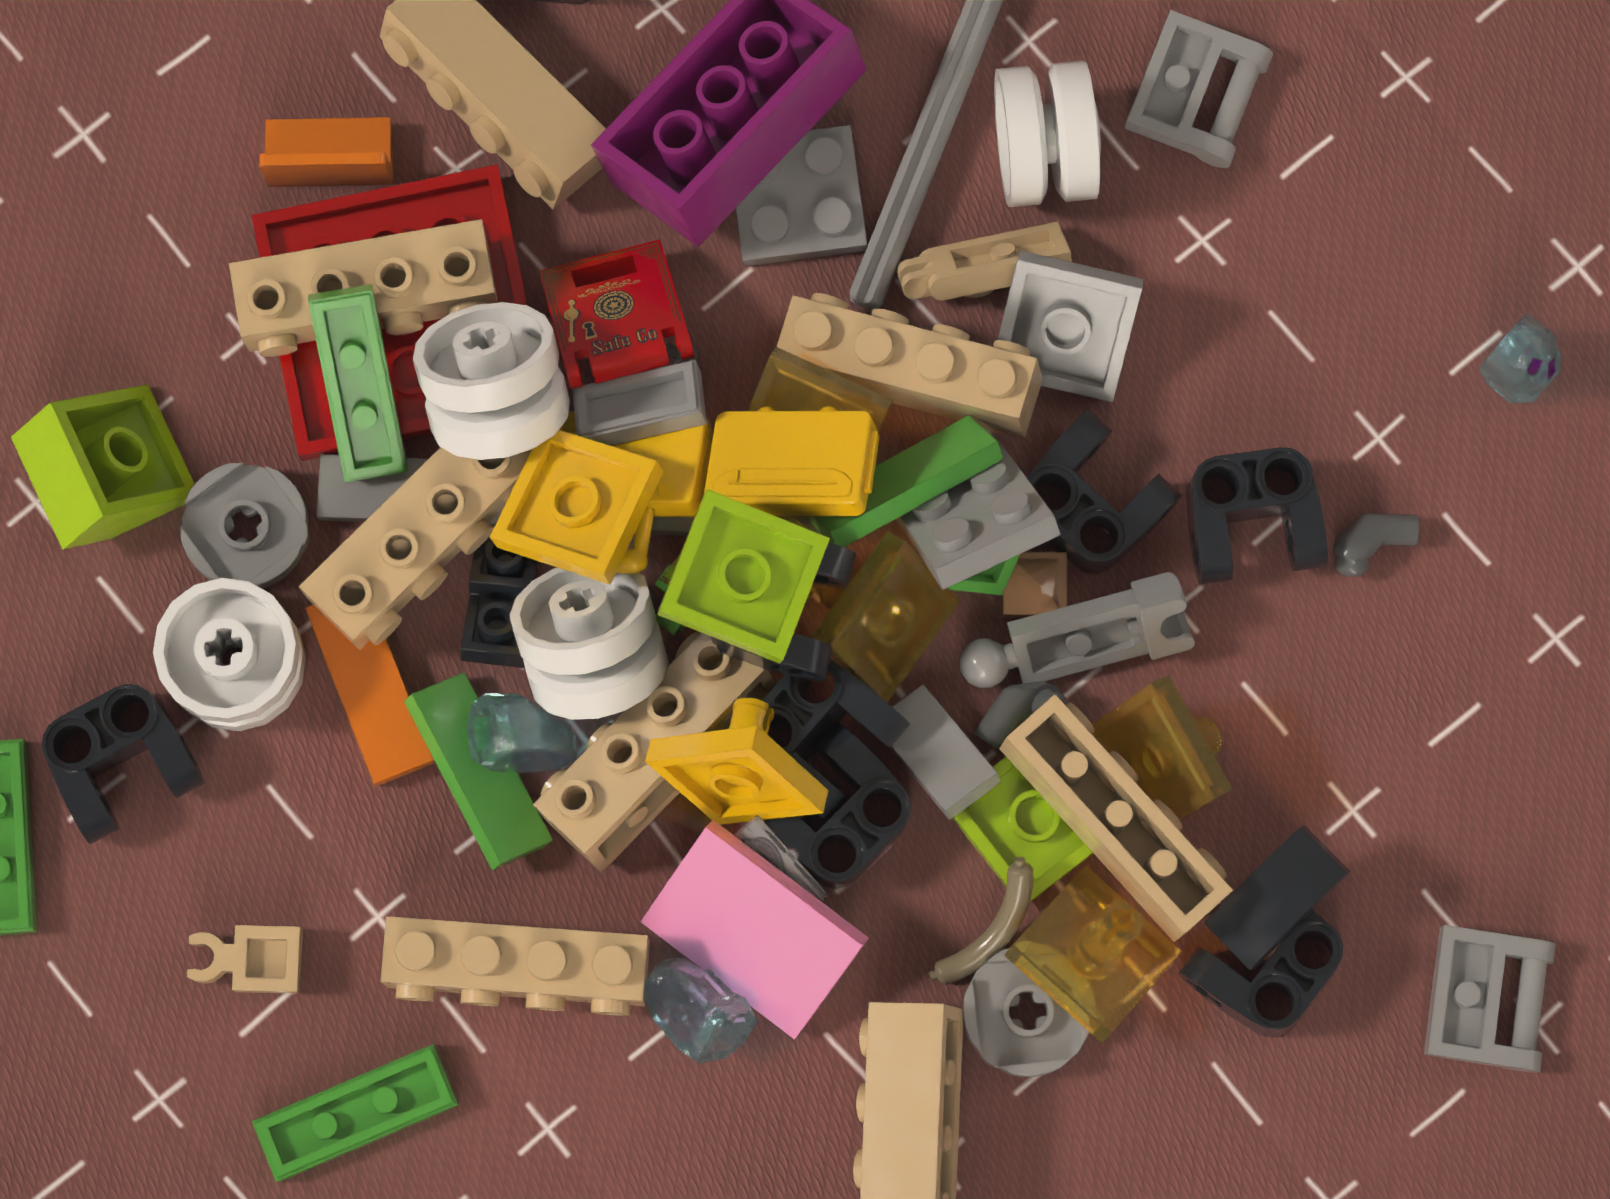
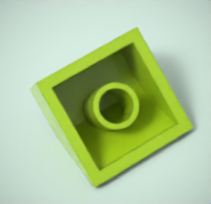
[11,384,195,550]

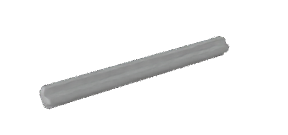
[849,0,1003,310]

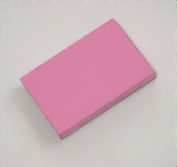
[640,820,869,1040]

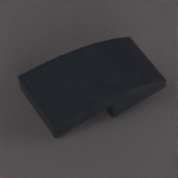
[460,536,539,668]
[1204,825,1351,970]

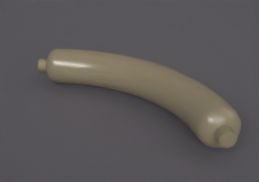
[929,857,1033,985]

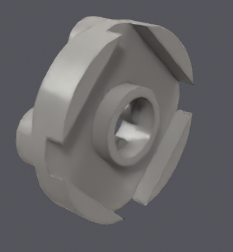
[180,463,311,589]
[962,945,1094,1077]

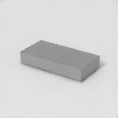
[572,360,707,446]
[890,685,1001,820]

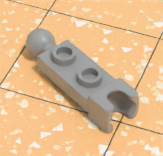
[960,572,1195,688]

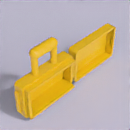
[559,406,880,574]

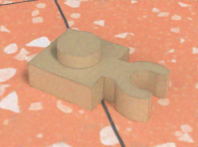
[187,925,303,994]

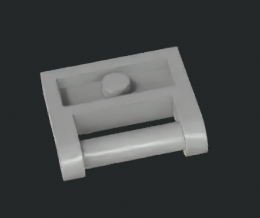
[1124,10,1273,168]
[1423,925,1556,1073]

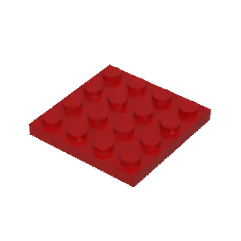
[251,164,528,461]

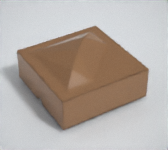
[1002,552,1067,618]

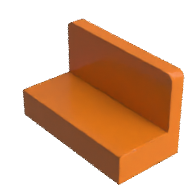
[259,117,393,187]

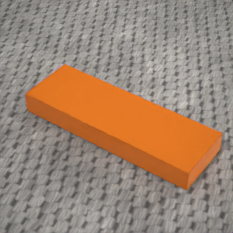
[305,605,435,787]

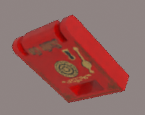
[539,239,694,390]

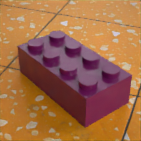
[591,0,867,247]

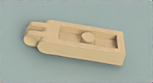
[897,221,1072,301]

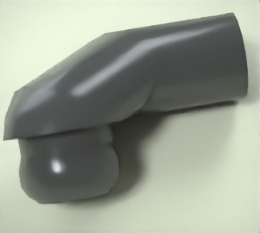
[1332,513,1419,577]
[973,681,1068,751]

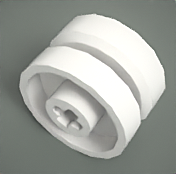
[994,61,1101,207]
[413,302,570,460]
[509,567,669,720]
[153,578,307,731]

